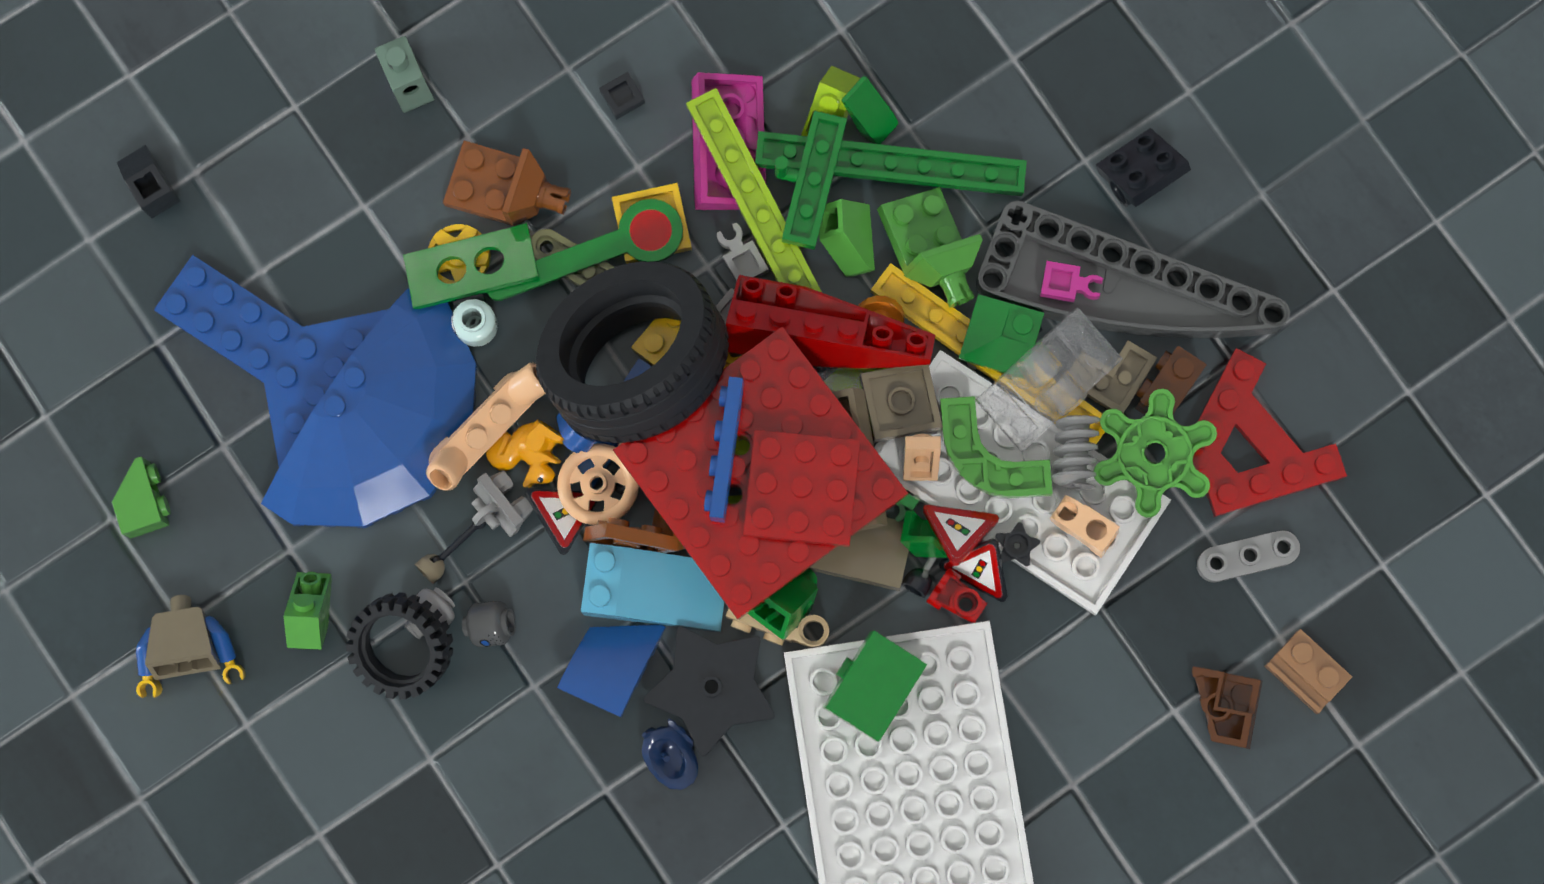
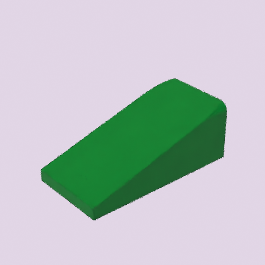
[841,76,899,144]

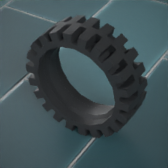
[346,592,453,700]

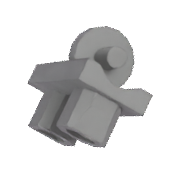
[471,471,533,537]

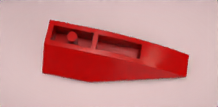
[726,275,936,368]

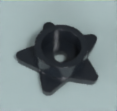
[995,522,1040,567]

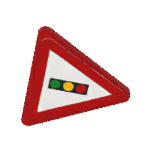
[923,505,999,566]

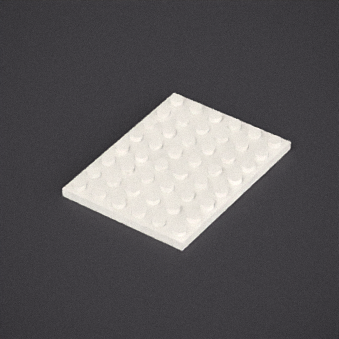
[784,621,1034,884]

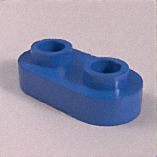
[556,413,596,453]

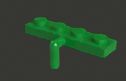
[775,111,847,250]

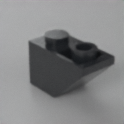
[117,145,180,218]

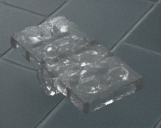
[975,308,1123,451]

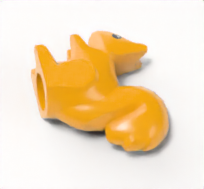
[486,419,563,488]

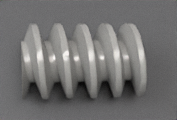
[1052,415,1100,490]

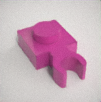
[1040,261,1103,302]

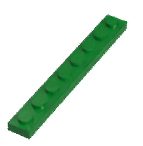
[755,131,1027,196]

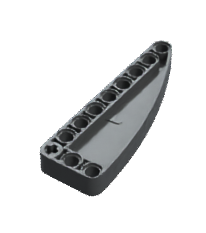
[976,201,1290,338]

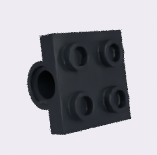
[1096,128,1191,207]

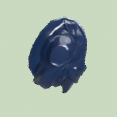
[642,718,698,790]

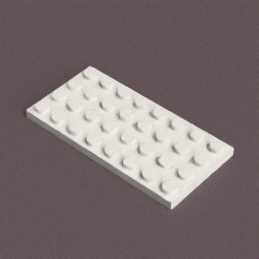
[874,350,1171,615]

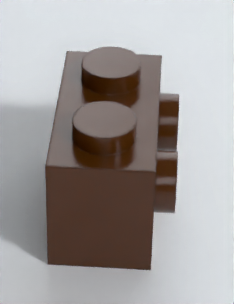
[1135,346,1207,415]

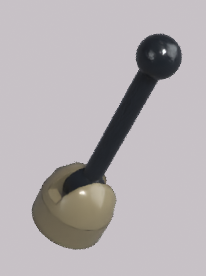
[414,521,486,584]

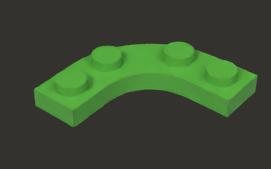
[940,396,1053,498]

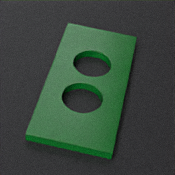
[403,223,539,309]

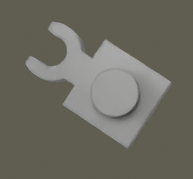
[717,223,769,283]

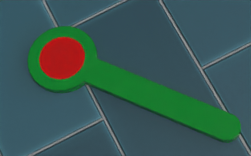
[487,199,683,301]

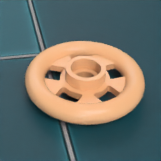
[557,443,639,525]

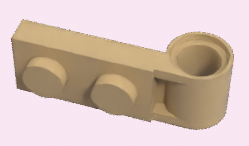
[726,609,829,648]

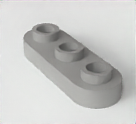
[1197,530,1300,583]

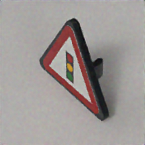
[525,488,597,555]
[939,538,1008,602]

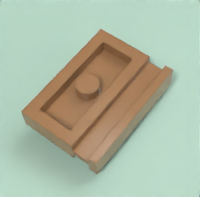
[1264,629,1352,714]

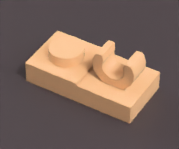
[903,433,941,481]

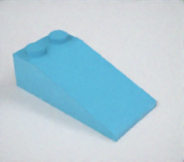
[581,543,724,632]

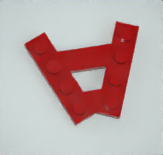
[1193,348,1347,517]

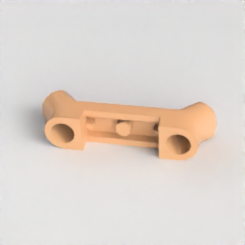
[426,362,546,491]

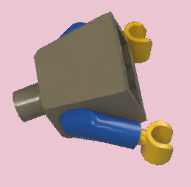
[136,595,245,698]

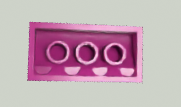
[691,72,766,210]

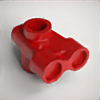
[926,568,988,623]

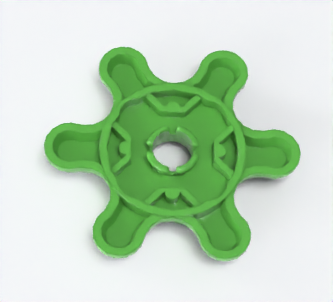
[1094,389,1217,518]

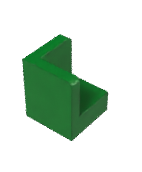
[900,510,947,558]

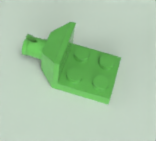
[877,187,982,308]

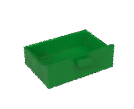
[823,630,927,742]

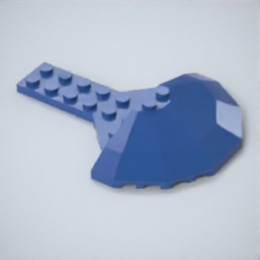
[154,255,477,528]

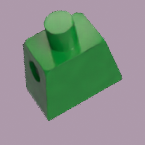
[747,568,818,640]

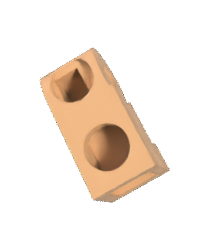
[1050,495,1120,558]

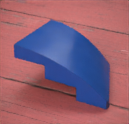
[557,625,666,718]

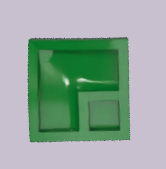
[959,294,1044,380]

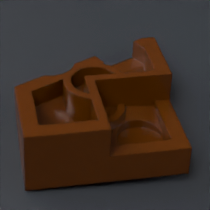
[1192,666,1263,749]

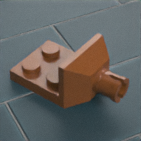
[443,141,571,226]
[583,509,684,553]

